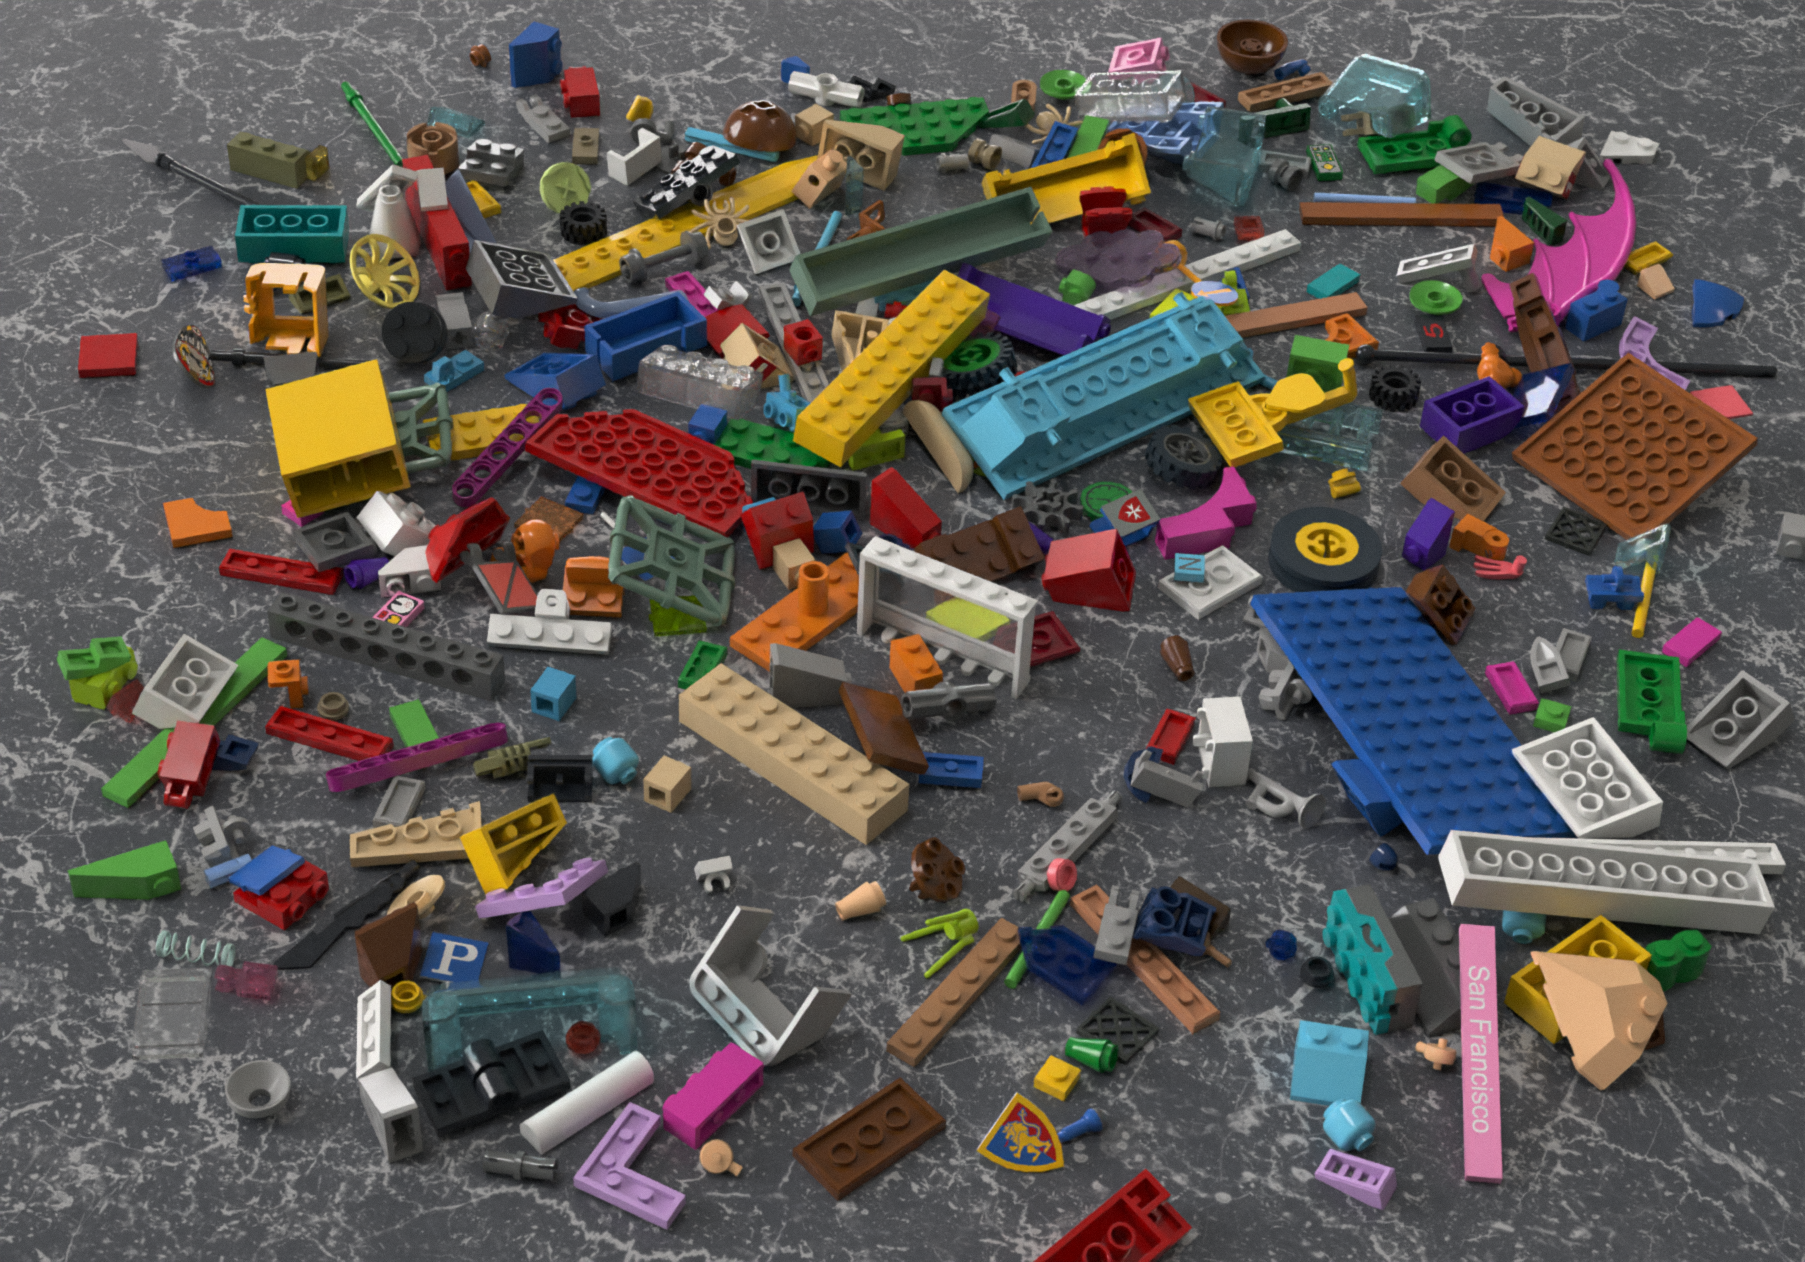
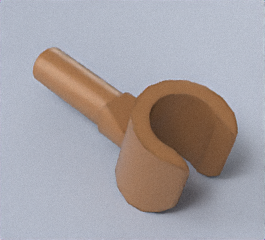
[1202,932,1232,968]

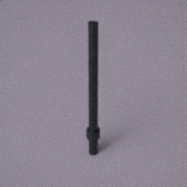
[210,348,372,369]

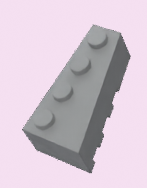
[1487,76,1585,146]

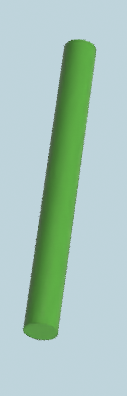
[1004,890,1070,989]

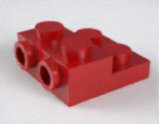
[538,304,603,349]
[233,860,329,931]

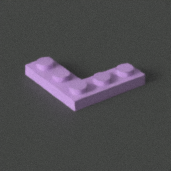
[475,858,608,919]
[573,1102,686,1230]

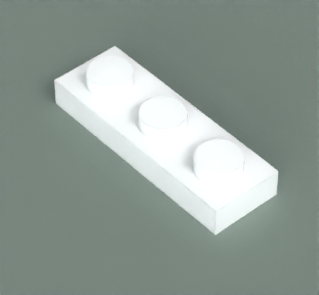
[356,980,391,1079]

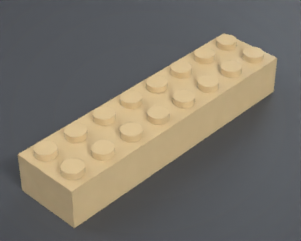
[679,663,909,845]

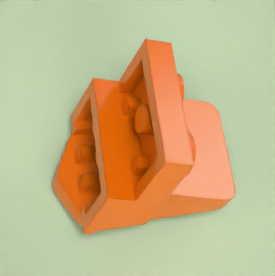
[563,556,625,617]

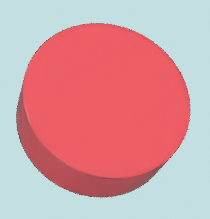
[1047,858,1077,891]

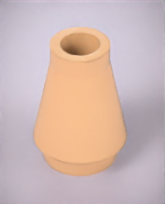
[835,881,886,921]

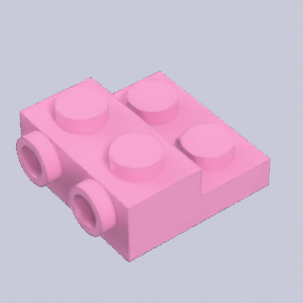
[1108,38,1170,84]

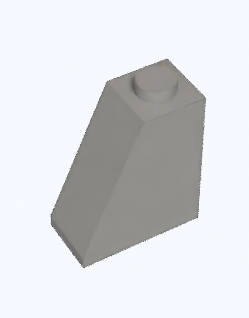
[769,643,852,708]
[358,1067,423,1163]

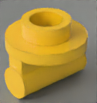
[626,95,653,122]
[1328,468,1361,499]

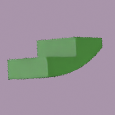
[57,636,131,680]

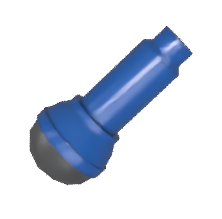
[1057,1108,1106,1143]

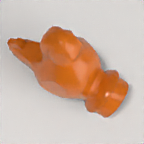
[1477,342,1522,389]

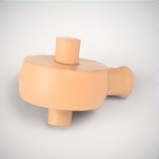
[1415,1038,1456,1070]
[700,1140,743,1176]

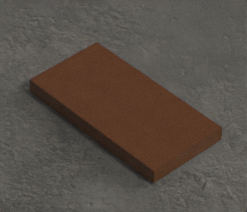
[838,682,929,775]
[792,1077,946,1201]

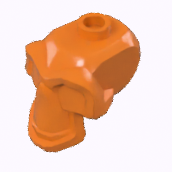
[490,520,559,583]

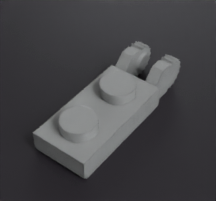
[516,94,570,143]
[1093,885,1140,965]

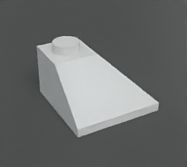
[737,209,800,275]

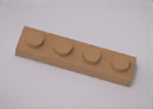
[1238,72,1334,113]

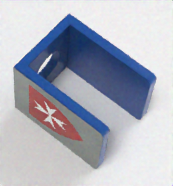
[1089,489,1161,548]

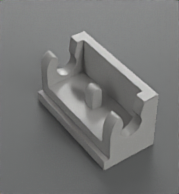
[1130,750,1204,808]

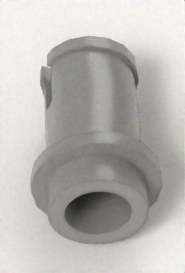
[936,153,969,173]
[1192,217,1226,241]

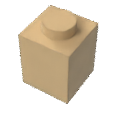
[795,104,834,146]
[773,538,815,590]
[643,756,691,813]

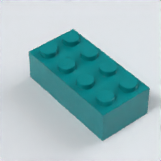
[235,205,350,263]

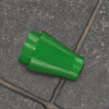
[1065,1037,1119,1073]

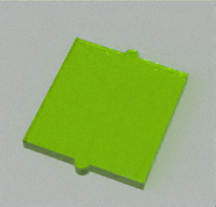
[649,595,707,637]

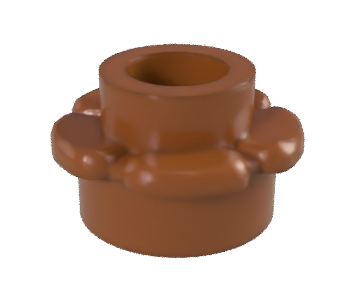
[469,44,491,67]

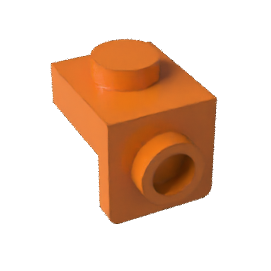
[268,659,309,709]

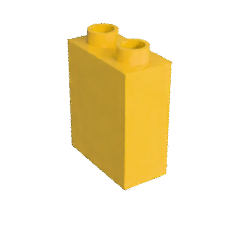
[265,359,411,518]

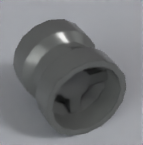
[1268,158,1303,191]

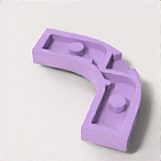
[1619,316,1690,390]

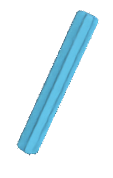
[685,127,780,162]

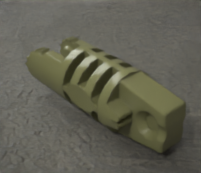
[473,737,552,779]

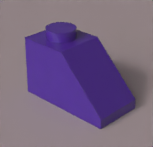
[1402,498,1455,571]

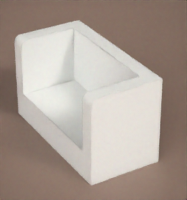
[607,128,662,186]

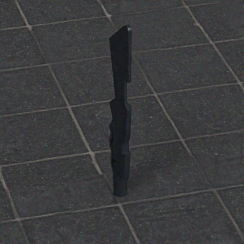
[273,860,420,970]

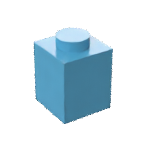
[530,667,577,721]

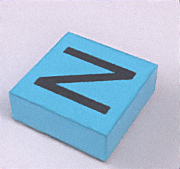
[1174,553,1205,583]

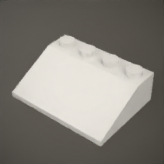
[1512,717,1663,839]

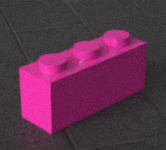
[662,1042,764,1150]

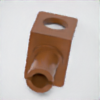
[847,200,885,240]

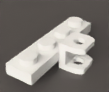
[487,589,612,655]

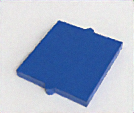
[228,845,305,895]

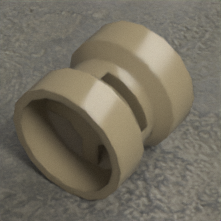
[968,138,1002,171]

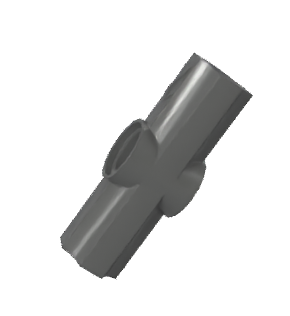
[901,681,997,721]

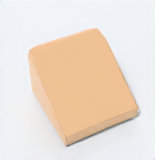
[1637,264,1675,300]

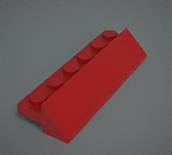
[1033,1169,1192,1262]

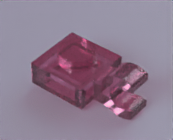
[214,961,278,1000]

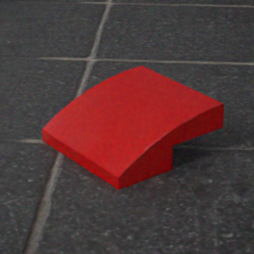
[705,304,770,360]

